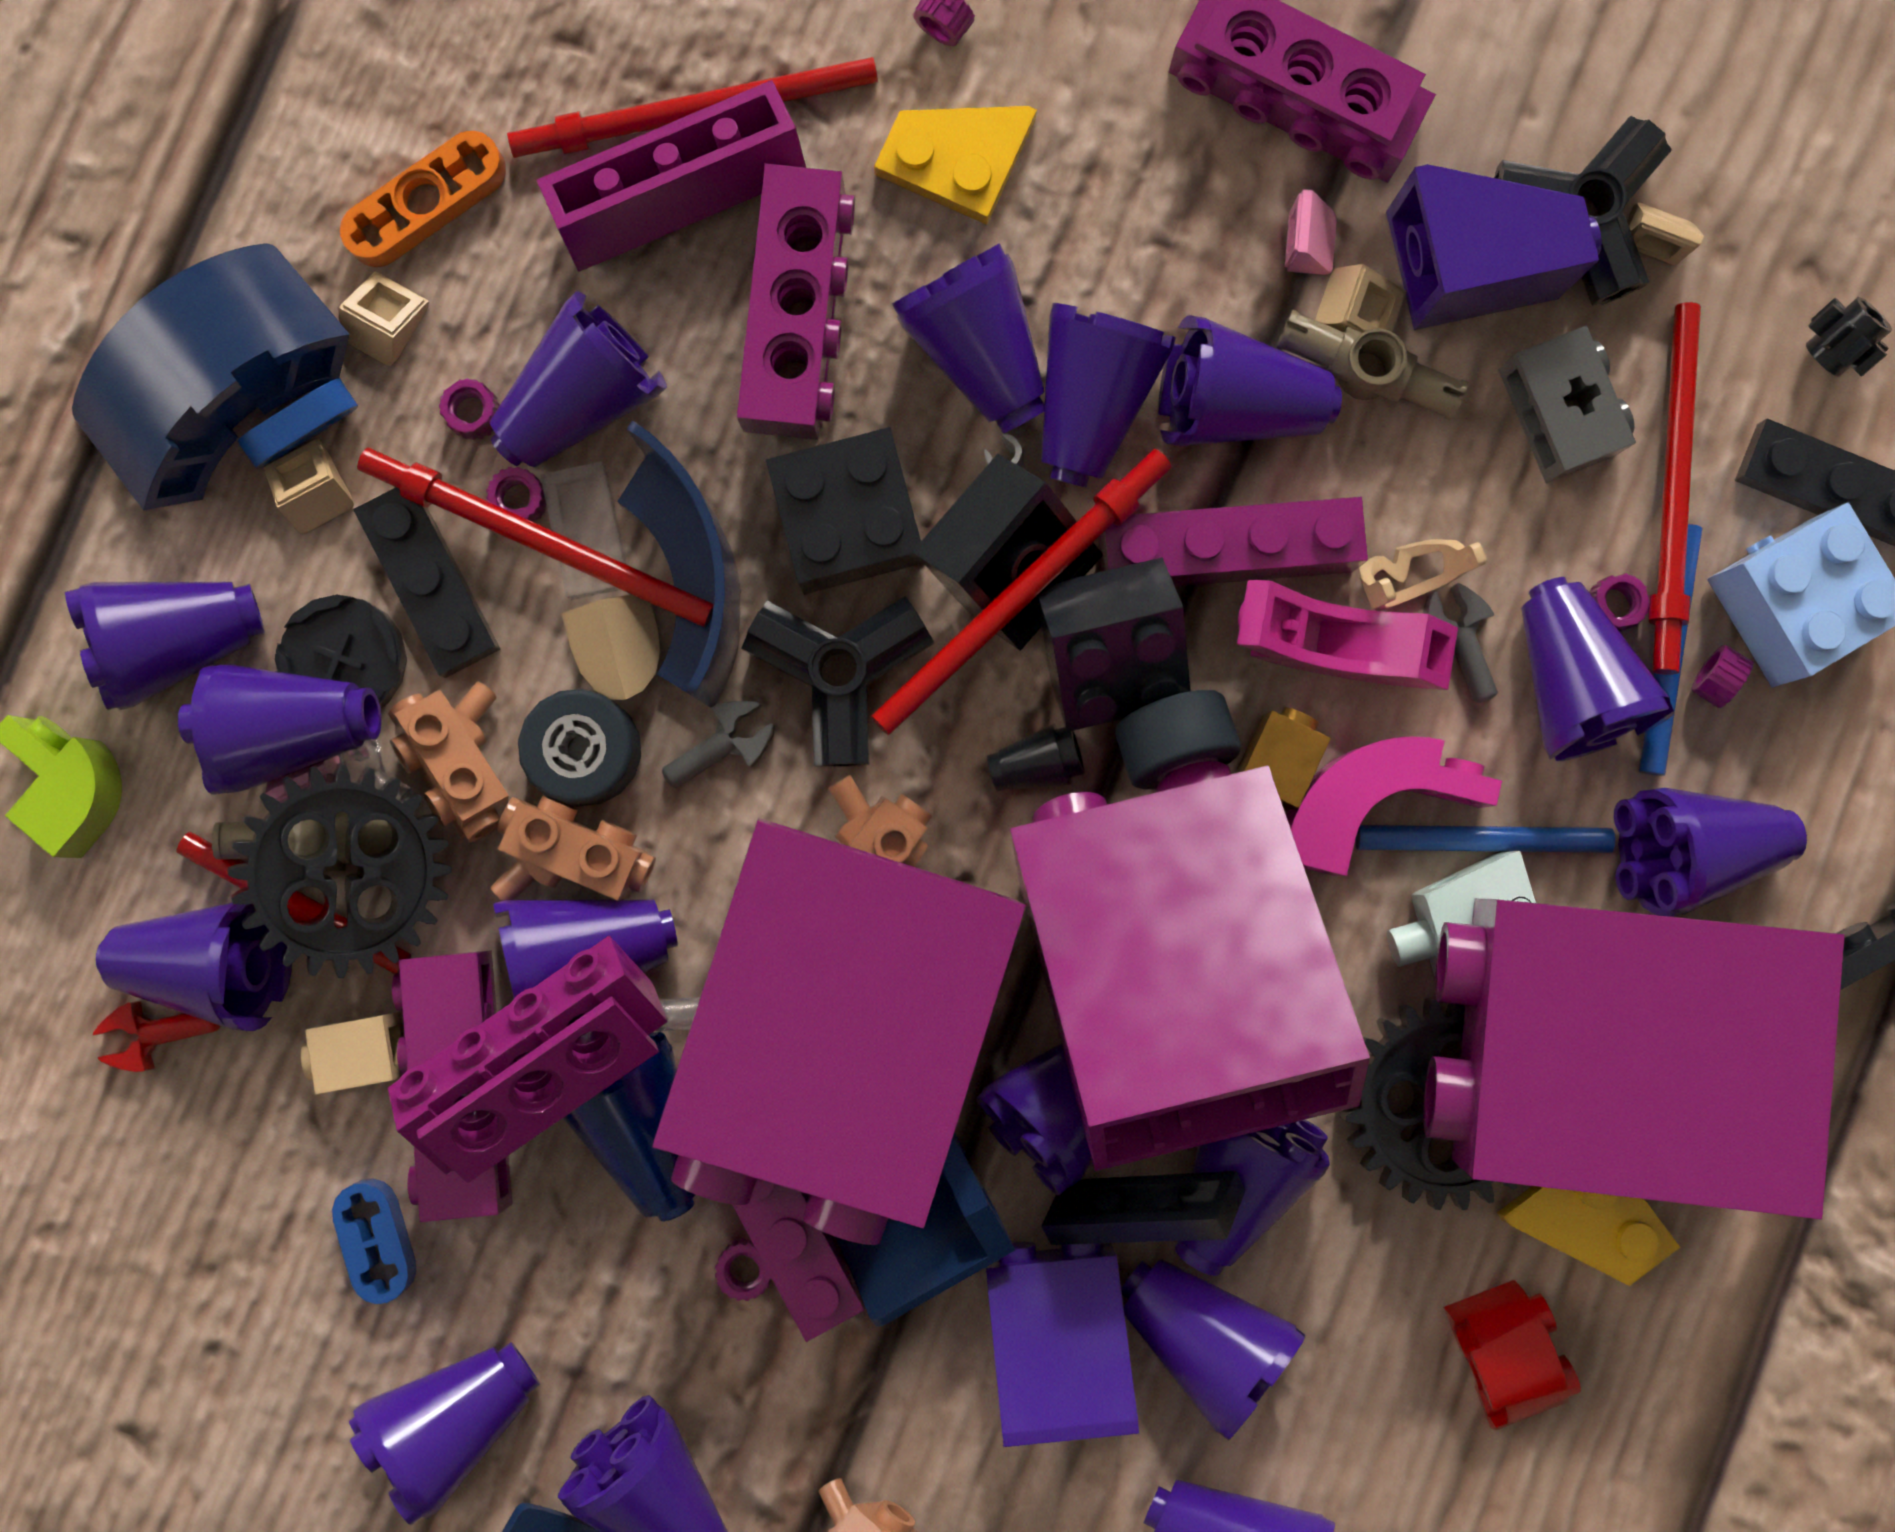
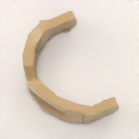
[1359,539,1487,611]

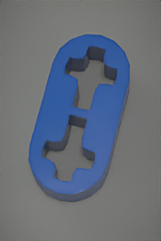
[237,378,358,469]
[332,1178,417,1304]

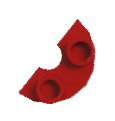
[1443,1280,1581,1430]

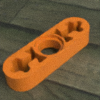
[340,131,506,267]

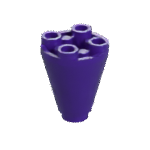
[892,243,1045,434]
[65,582,265,710]
[178,665,382,795]
[1613,788,1807,917]
[976,1044,1092,1195]
[1175,1120,1330,1276]
[349,1342,540,1525]
[558,1395,728,1532]

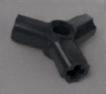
[1494,116,1672,306]
[741,596,935,767]

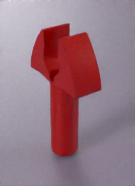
[92,1001,221,1072]

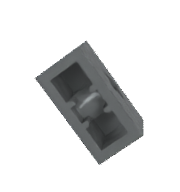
[1498,325,1636,484]

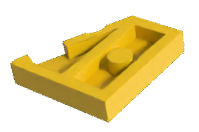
[874,106,1037,225]
[1497,1186,1680,1286]

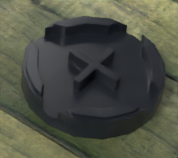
[275,594,407,708]

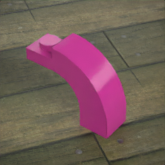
[1237,580,1458,690]
[1286,736,1502,876]

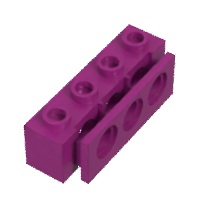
[1168,0,1436,183]
[737,163,855,440]
[388,935,668,1183]

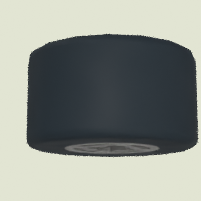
[518,689,641,806]
[1115,690,1241,790]

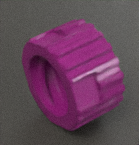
[913,0,975,47]
[439,378,500,440]
[486,466,548,522]
[1589,573,1650,632]
[1691,645,1754,708]
[715,1238,772,1301]

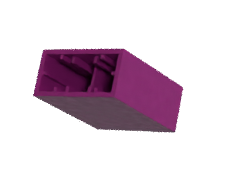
[1010,761,1370,1171]
[652,818,1026,1245]
[1423,898,1845,1220]

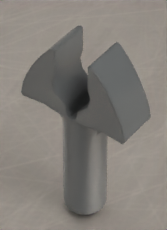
[1423,583,1498,703]
[662,701,775,788]

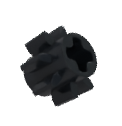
[1806,297,1892,377]

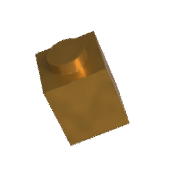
[1236,707,1331,811]

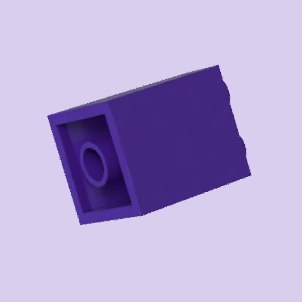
[1386,164,1602,330]
[986,1242,1140,1447]

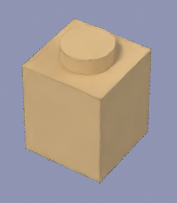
[301,1012,404,1094]

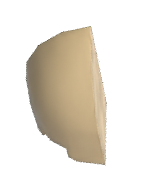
[561,594,660,700]

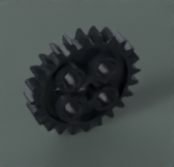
[227,763,452,978]
[1339,998,1517,1210]

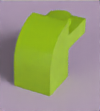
[0,715,122,858]

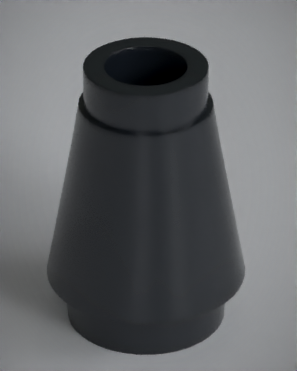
[987,723,1085,792]

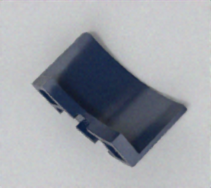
[72,243,350,511]
[617,421,741,708]
[835,1131,1016,1327]

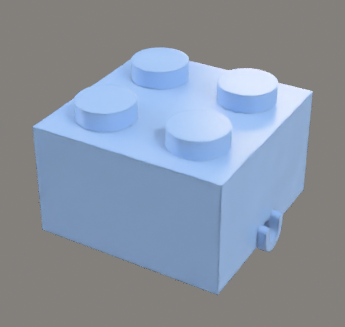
[1707,502,1895,687]

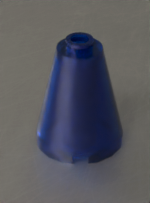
[563,1032,695,1222]

